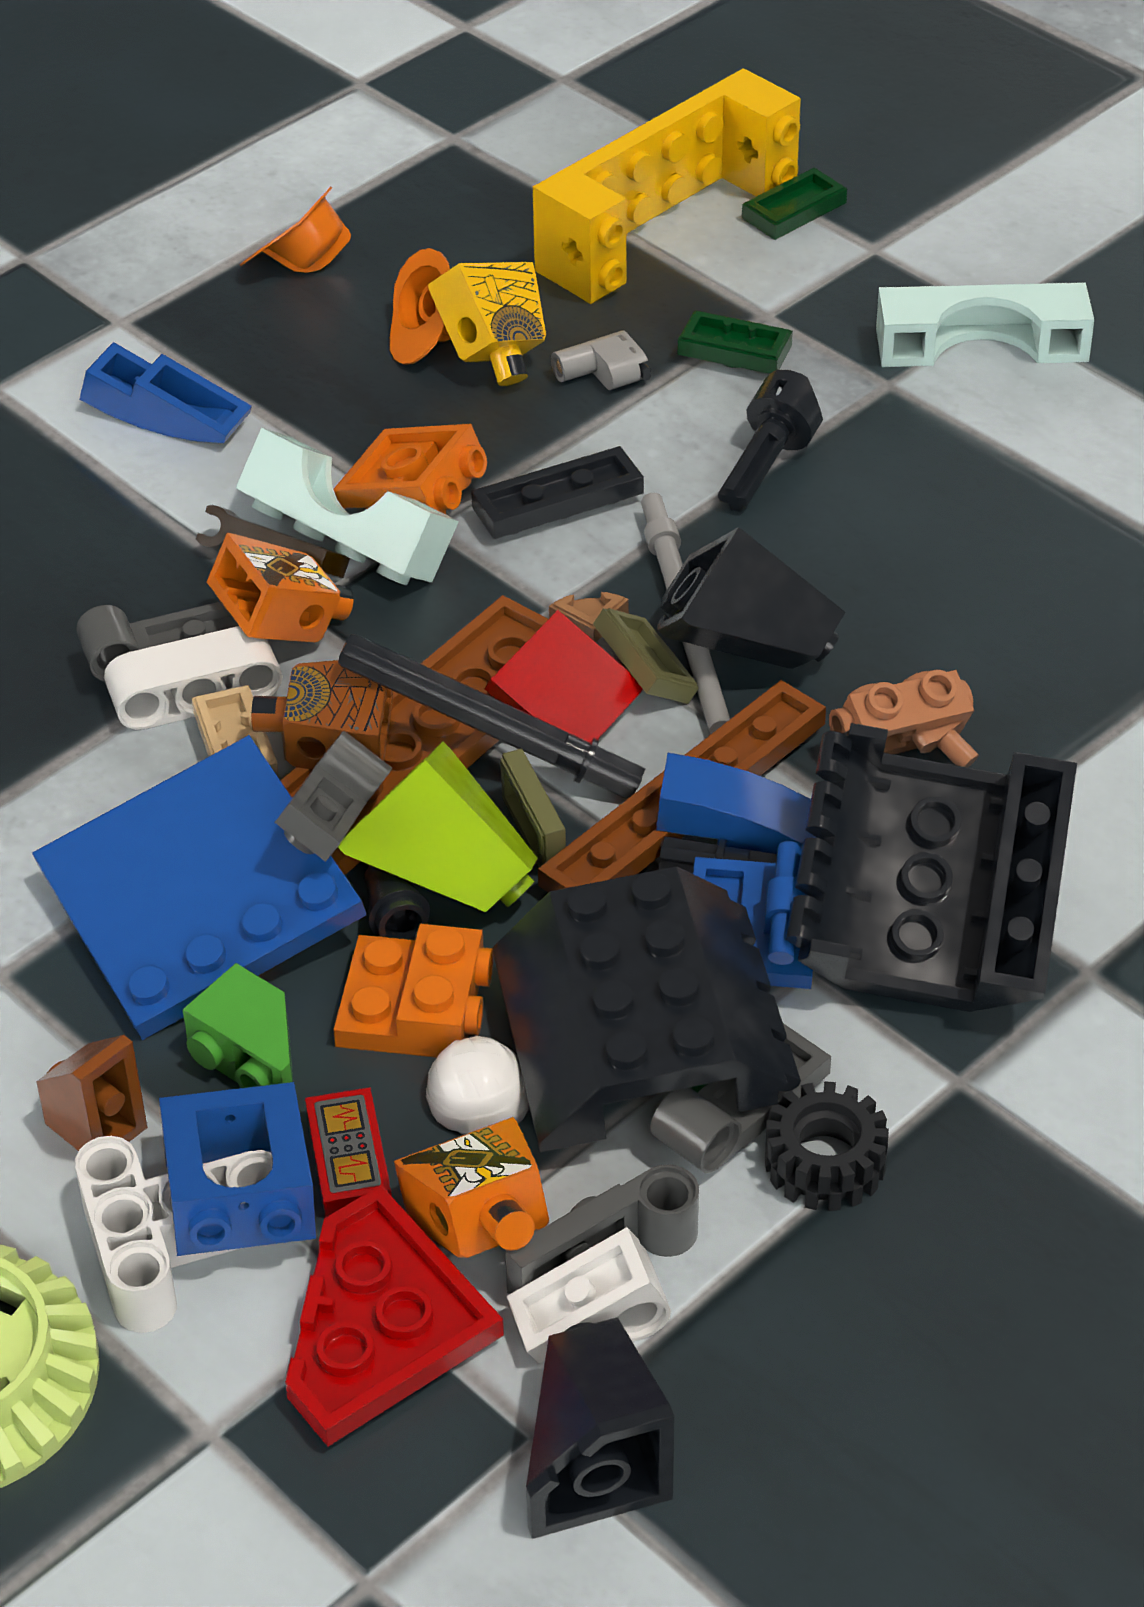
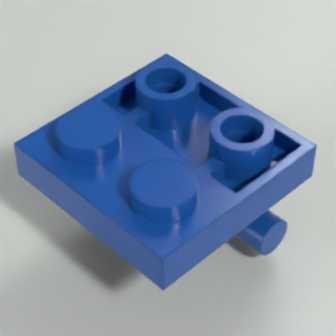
[693,841,813,989]

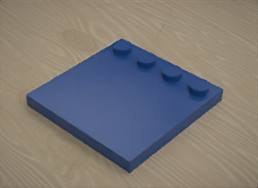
[32,735,367,1040]

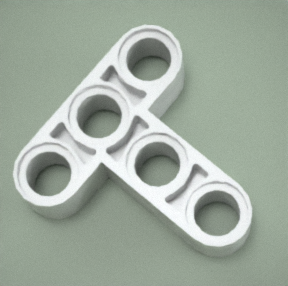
[75,1136,273,1333]

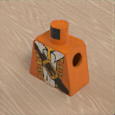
[207,533,354,643]
[394,1117,550,1258]

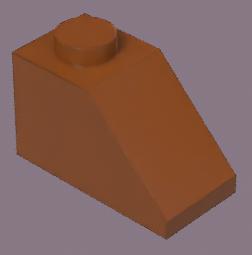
[36,1034,148,1151]

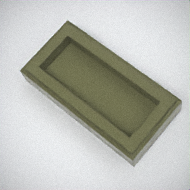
[593,608,698,704]
[500,748,566,867]

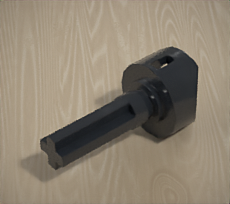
[718,370,823,512]

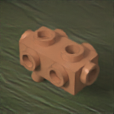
[829,670,979,768]

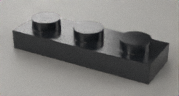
[471,446,644,539]

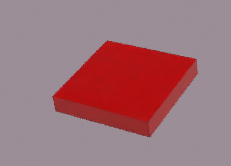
[484,610,643,742]

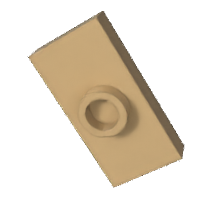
[192,685,279,778]

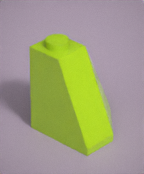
[338,741,538,912]

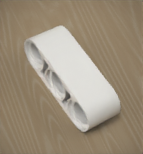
[104,626,283,730]

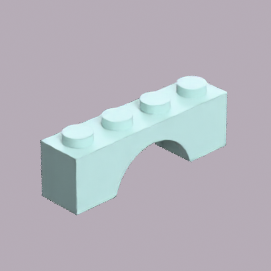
[876,283,1094,367]
[236,427,459,585]

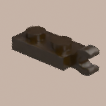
[196,505,350,578]

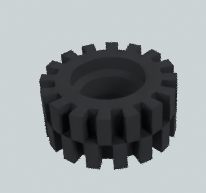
[765,1081,889,1211]

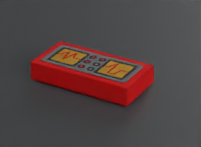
[305,1087,392,1217]

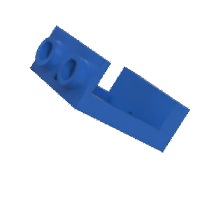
[159,1082,316,1256]

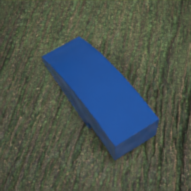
[79,342,252,443]
[656,752,816,854]

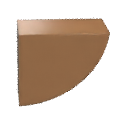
[549,592,629,642]

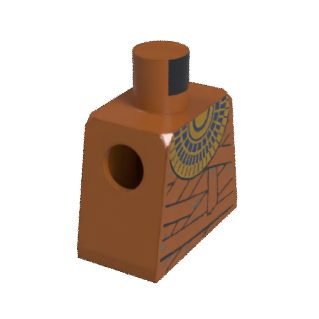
[251,660,393,770]

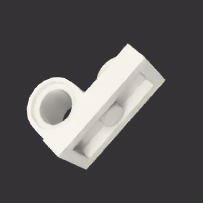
[506,1227,671,1364]

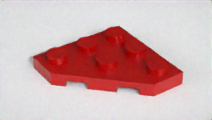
[285,1185,504,1447]

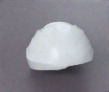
[426,1036,529,1135]

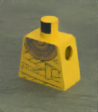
[428,262,546,386]

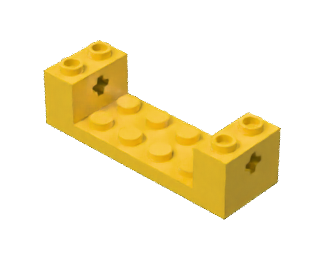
[533,68,801,304]

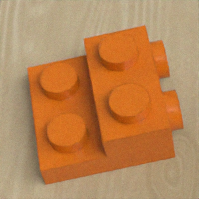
[333,424,487,514]
[333,924,494,1058]

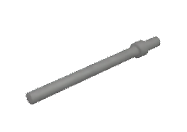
[641,493,730,734]

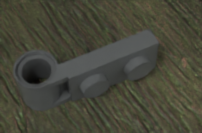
[76,601,239,681]
[275,730,392,862]
[650,1023,832,1173]
[505,1165,699,1294]

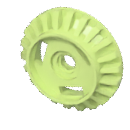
[0,1245,99,1488]

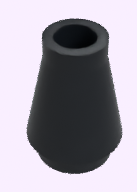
[364,865,430,940]

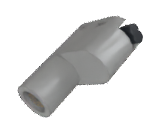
[550,330,651,390]

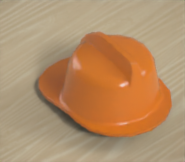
[239,186,351,273]
[390,248,450,365]

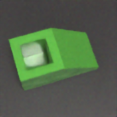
[183,963,293,1088]

